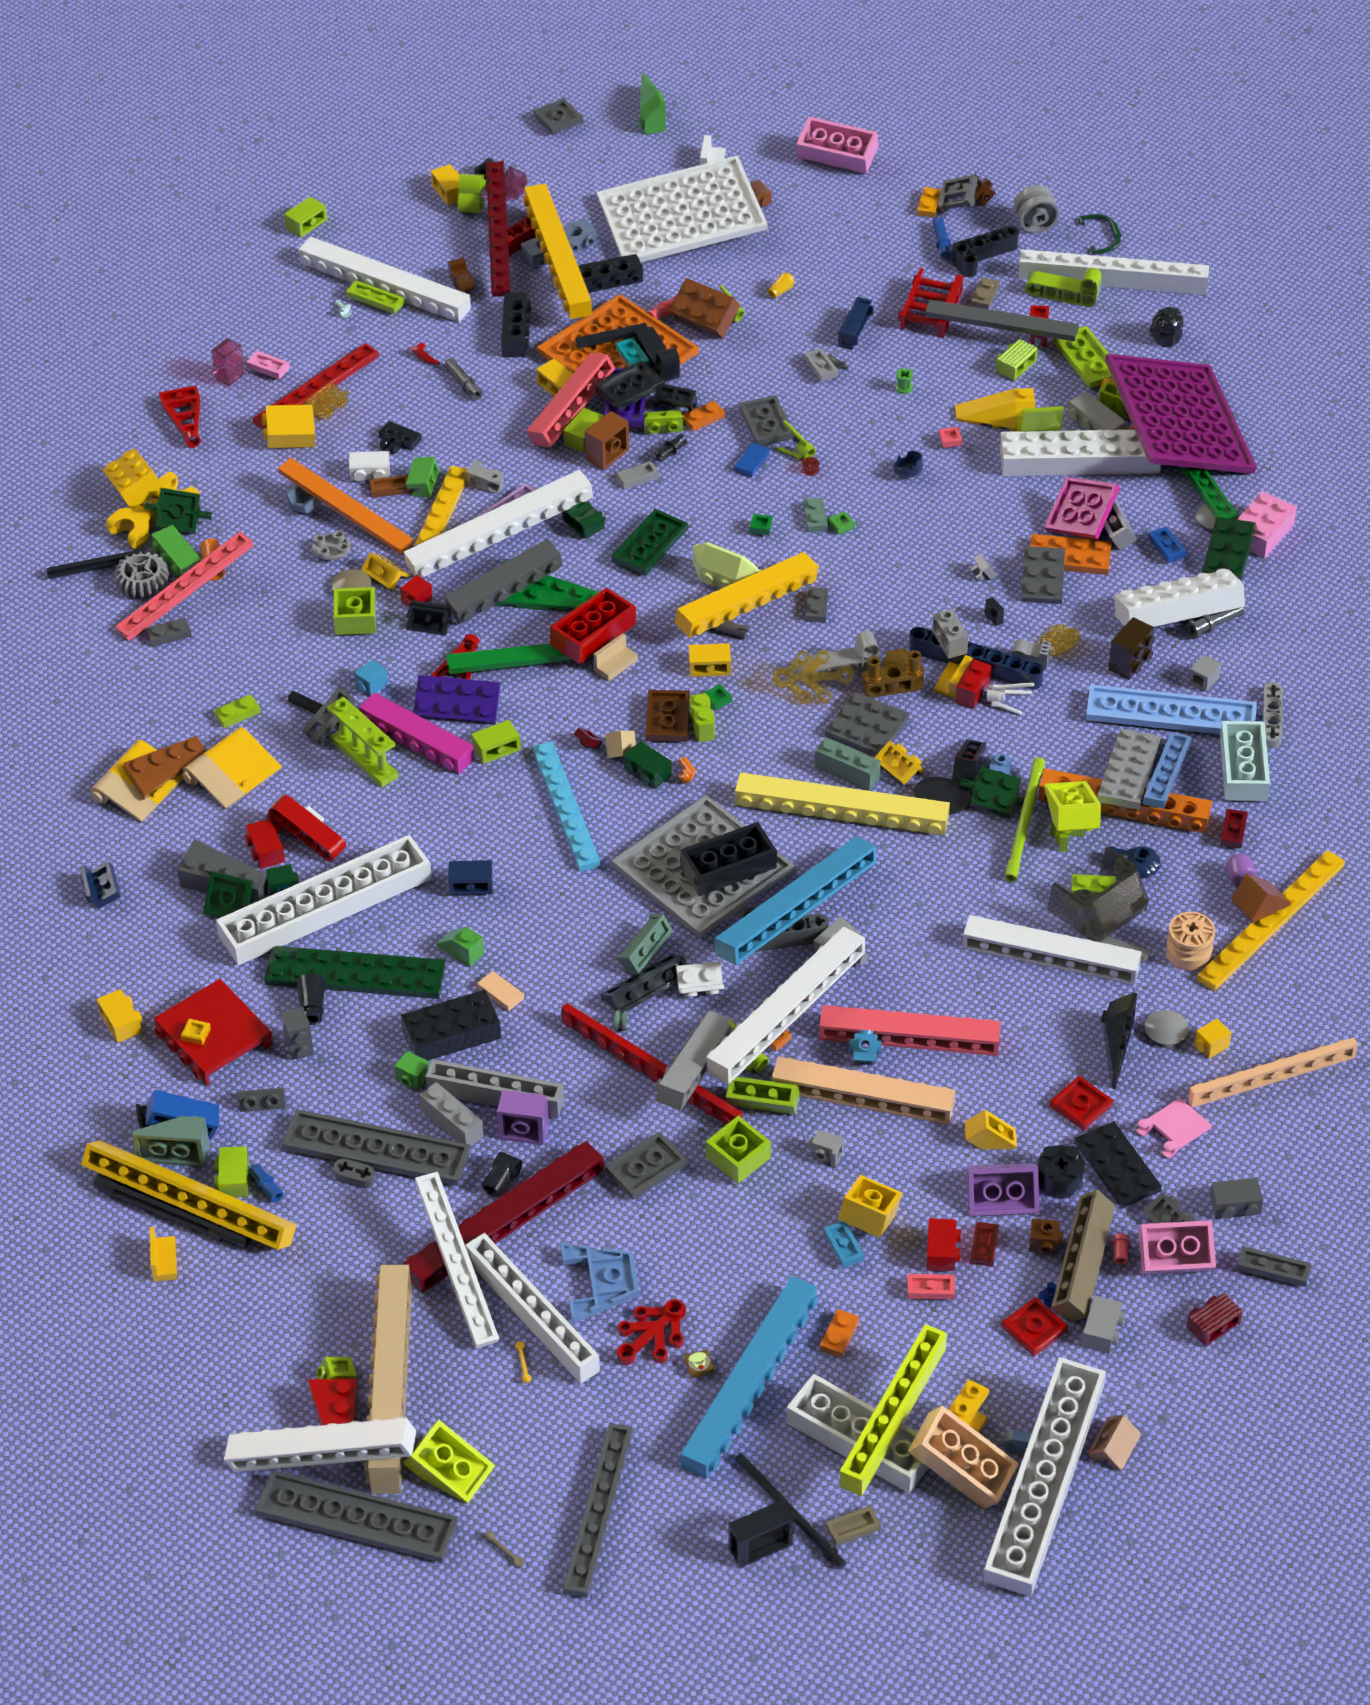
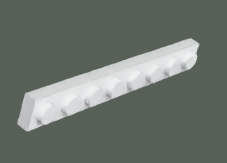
[415,1172,499,1348]

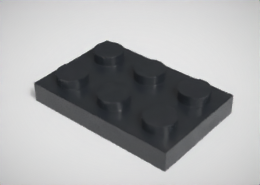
[595,360,665,411]

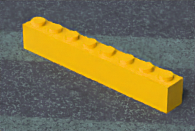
[675,552,819,638]

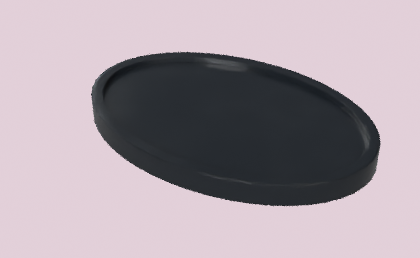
[914,777,970,815]

